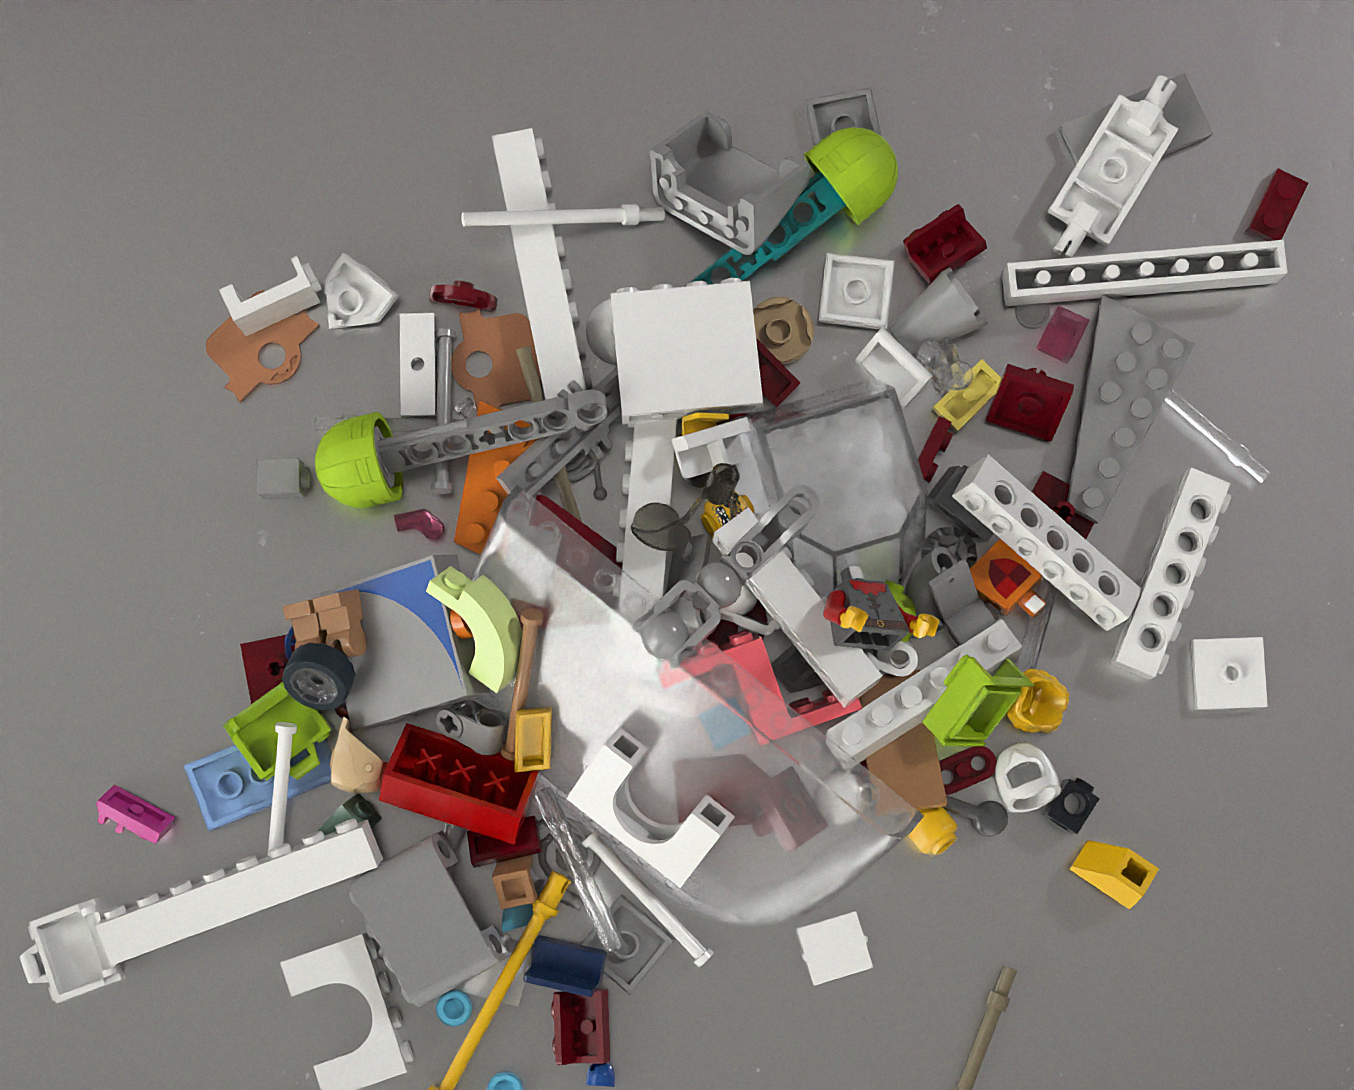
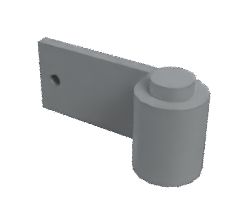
[665,533,715,638]
[928,559,1000,647]

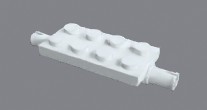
[1048,75,1178,258]

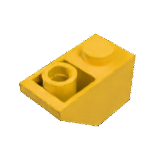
[1070,840,1159,909]

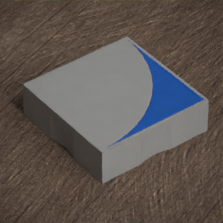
[320,554,491,730]

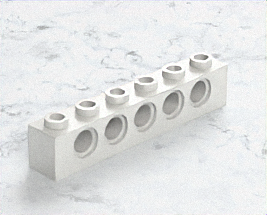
[952,454,1142,631]
[1110,467,1231,679]

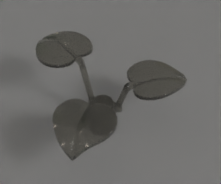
[630,463,740,551]

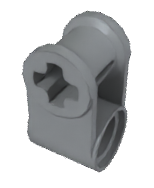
[436,698,506,755]

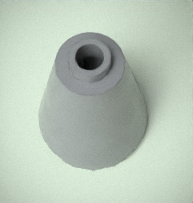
[890,267,988,355]

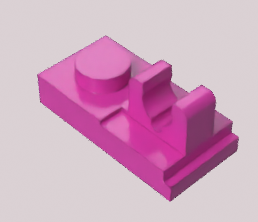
[96,785,175,844]

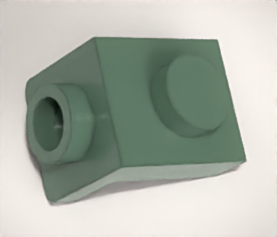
[318,794,381,835]

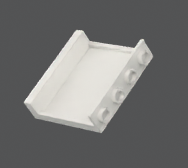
[610,278,763,424]

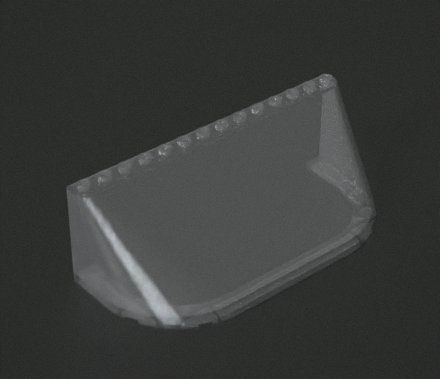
[463,484,924,924]

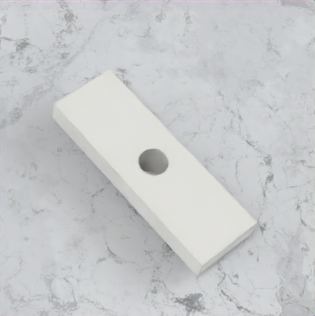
[400,313,437,418]

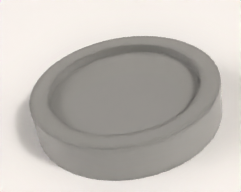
[1015,303,1050,329]

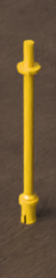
[428,870,572,1090]

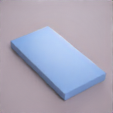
[184,738,332,831]

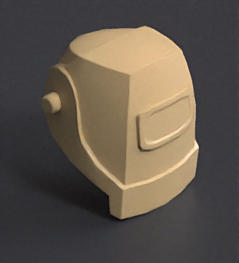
[329,716,388,794]

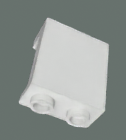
[219,255,322,336]

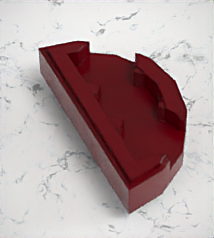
[429,280,498,312]

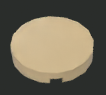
[753,297,814,366]

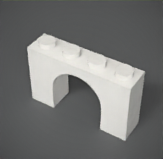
[566,727,735,888]
[280,932,414,1090]

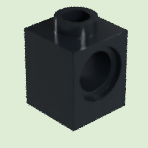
[1042,777,1100,834]

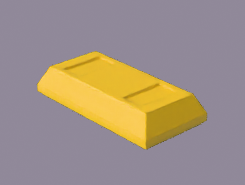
[514,707,552,772]

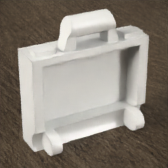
[20,898,125,1004]

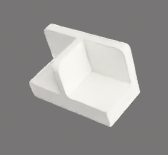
[671,417,751,479]

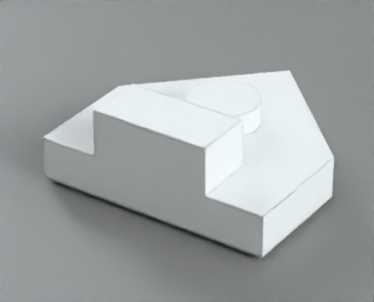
[323,253,399,329]

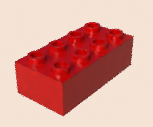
[379,723,540,845]

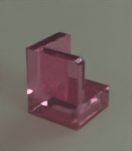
[1037,305,1090,364]

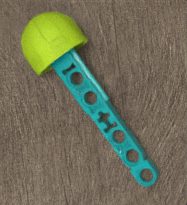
[683,127,898,287]

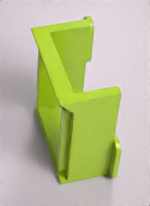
[922,655,1035,746]

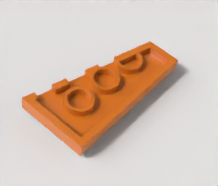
[454,401,539,557]

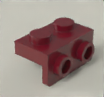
[903,204,987,284]
[551,989,611,1065]

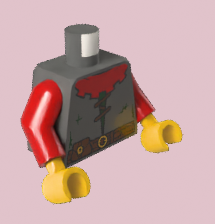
[823,566,939,651]

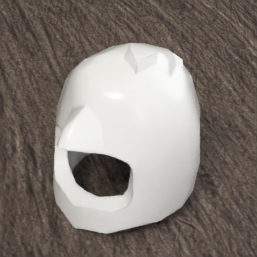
[995,742,1061,813]

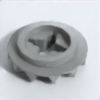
[921,526,978,569]

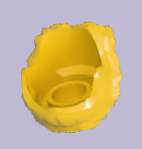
[1006,669,1070,734]

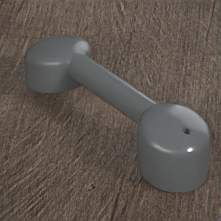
[943,795,1008,836]

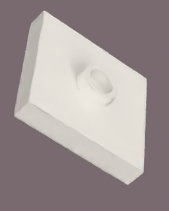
[818,253,895,330]
[1191,637,1268,710]

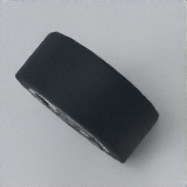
[282,643,355,710]

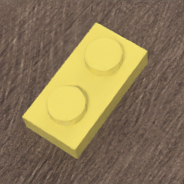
[932,359,1001,433]

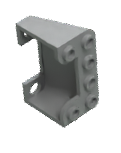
[349,831,510,1007]

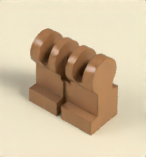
[282,590,367,658]

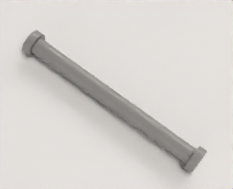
[431,329,456,494]

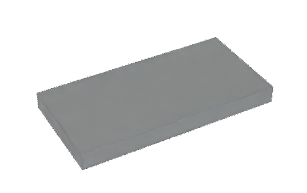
[1059,73,1213,164]

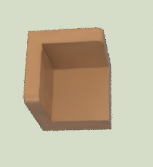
[492,855,537,909]

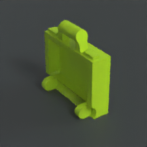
[222,682,333,781]

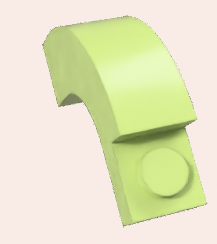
[426,566,522,693]

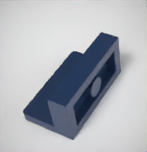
[523,935,607,997]

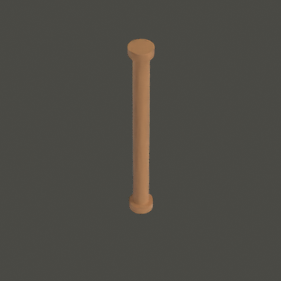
[501,608,543,760]

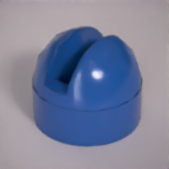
[586,1063,615,1087]

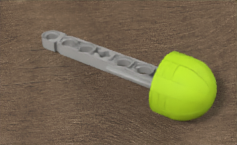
[315,389,607,508]

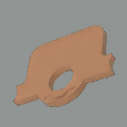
[206,290,320,403]
[452,309,542,413]

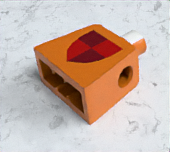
[970,539,1047,618]

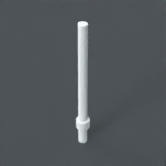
[461,204,665,227]

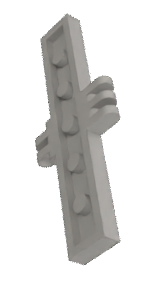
[496,367,621,506]

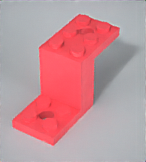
[657,630,862,744]

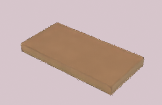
[856,669,947,817]

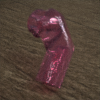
[394,509,445,541]

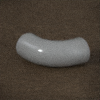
[905,547,958,638]

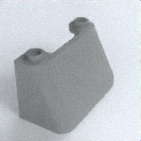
[650,110,810,255]

